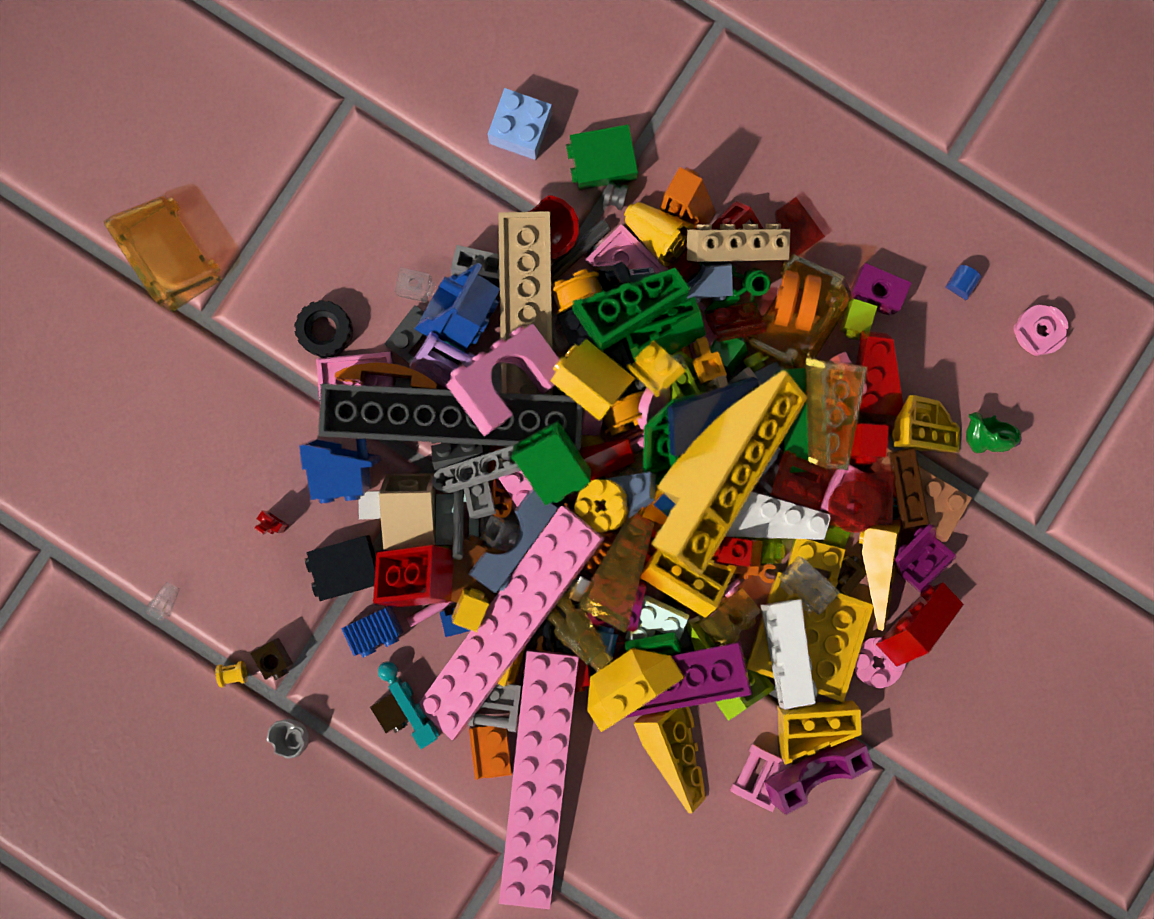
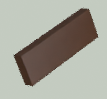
[888,448,929,528]

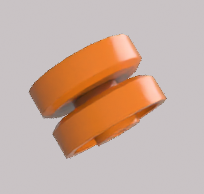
[774,270,821,332]

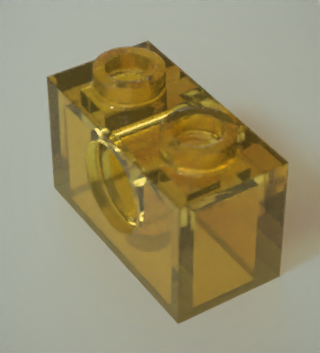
[698,588,762,646]

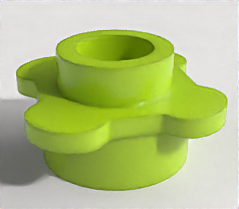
[743,351,769,373]

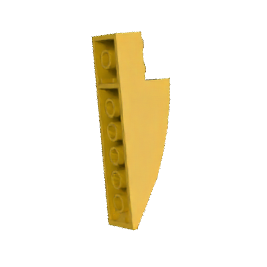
[652,371,808,576]

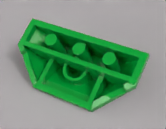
[643,394,697,485]

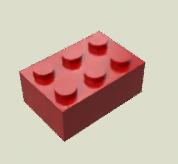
[373,545,454,607]

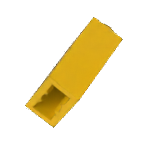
[550,339,635,421]

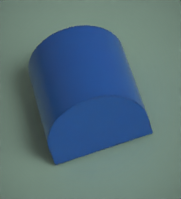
[945,265,981,300]

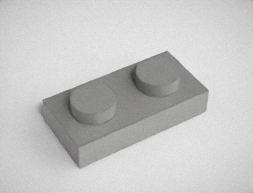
[463,467,496,520]

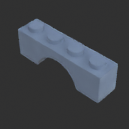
[629,261,733,302]
[468,490,558,593]

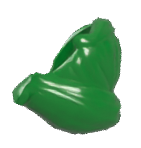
[966,412,1022,454]

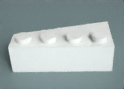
[725,492,831,540]
[760,600,817,709]

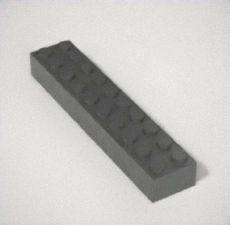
[318,384,583,450]

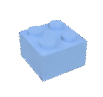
[487,88,552,160]

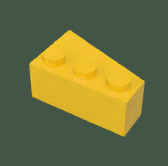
[640,549,737,618]
[777,700,862,765]

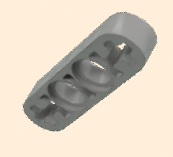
[432,446,521,493]

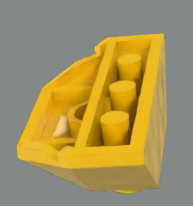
[892,395,960,452]
[587,648,685,732]

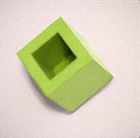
[839,299,878,340]

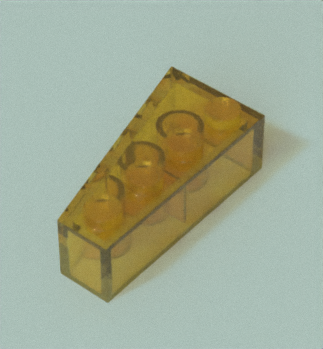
[579,513,654,632]

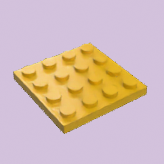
[746,572,873,702]

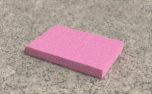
[316,352,395,398]

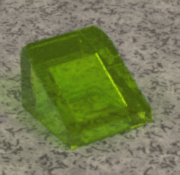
[819,525,850,549]

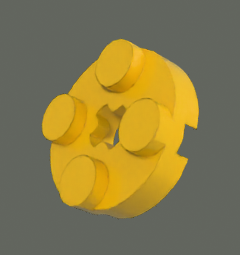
[574,480,628,532]

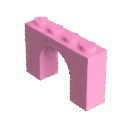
[447,324,560,436]

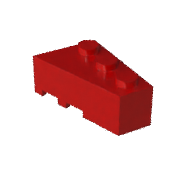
[849,331,903,416]

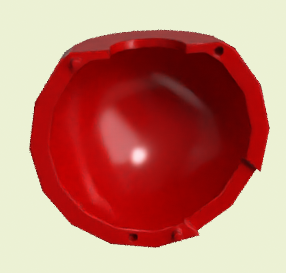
[529,195,579,259]

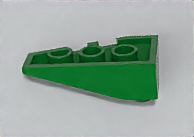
[776,368,829,473]

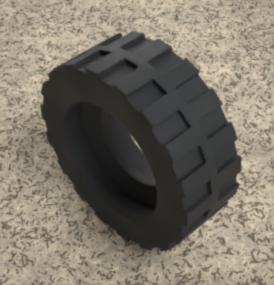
[294,300,353,358]

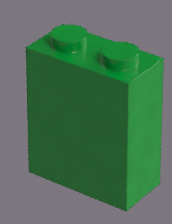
[566,124,638,190]
[511,422,591,506]

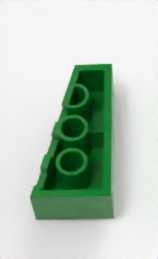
[572,268,690,351]

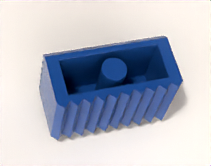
[341,606,403,658]

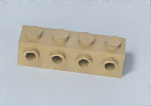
[687,224,790,262]

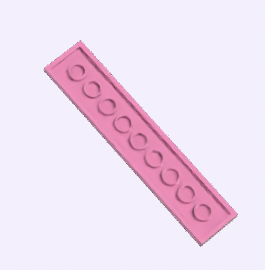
[419,506,604,741]
[499,649,578,909]

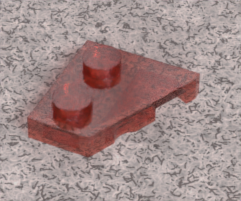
[775,197,825,266]

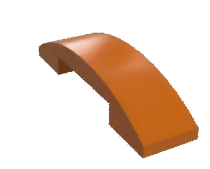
[335,362,439,390]

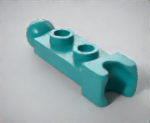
[378,661,440,749]

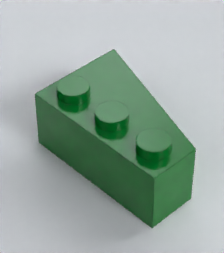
[626,297,706,362]

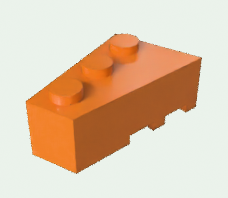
[660,167,716,229]

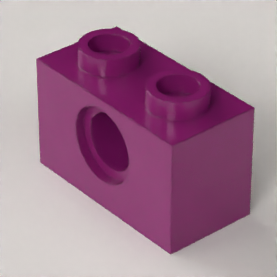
[848,263,911,315]

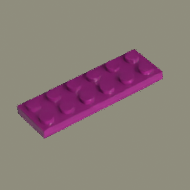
[591,642,752,718]

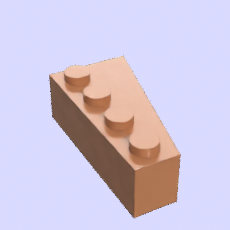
[864,448,972,542]

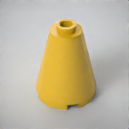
[624,202,695,267]

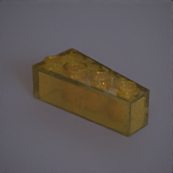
[806,358,867,470]

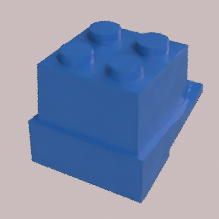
[415,263,500,350]
[299,438,381,503]

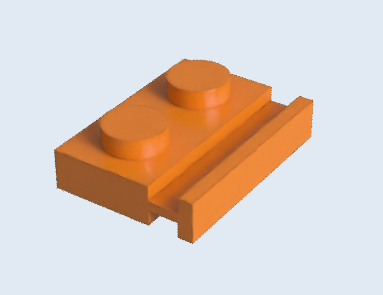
[469,725,512,780]

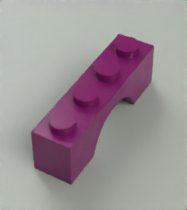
[764,738,874,815]

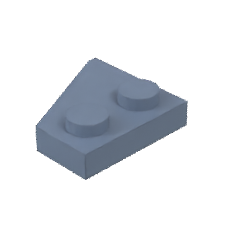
[605,472,656,518]

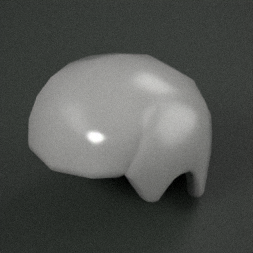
[267,719,308,759]

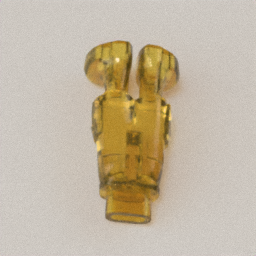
[545,588,612,672]

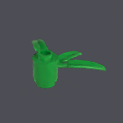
[699,261,771,342]

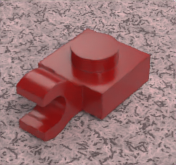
[254,510,288,535]

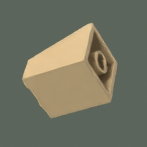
[379,473,436,550]

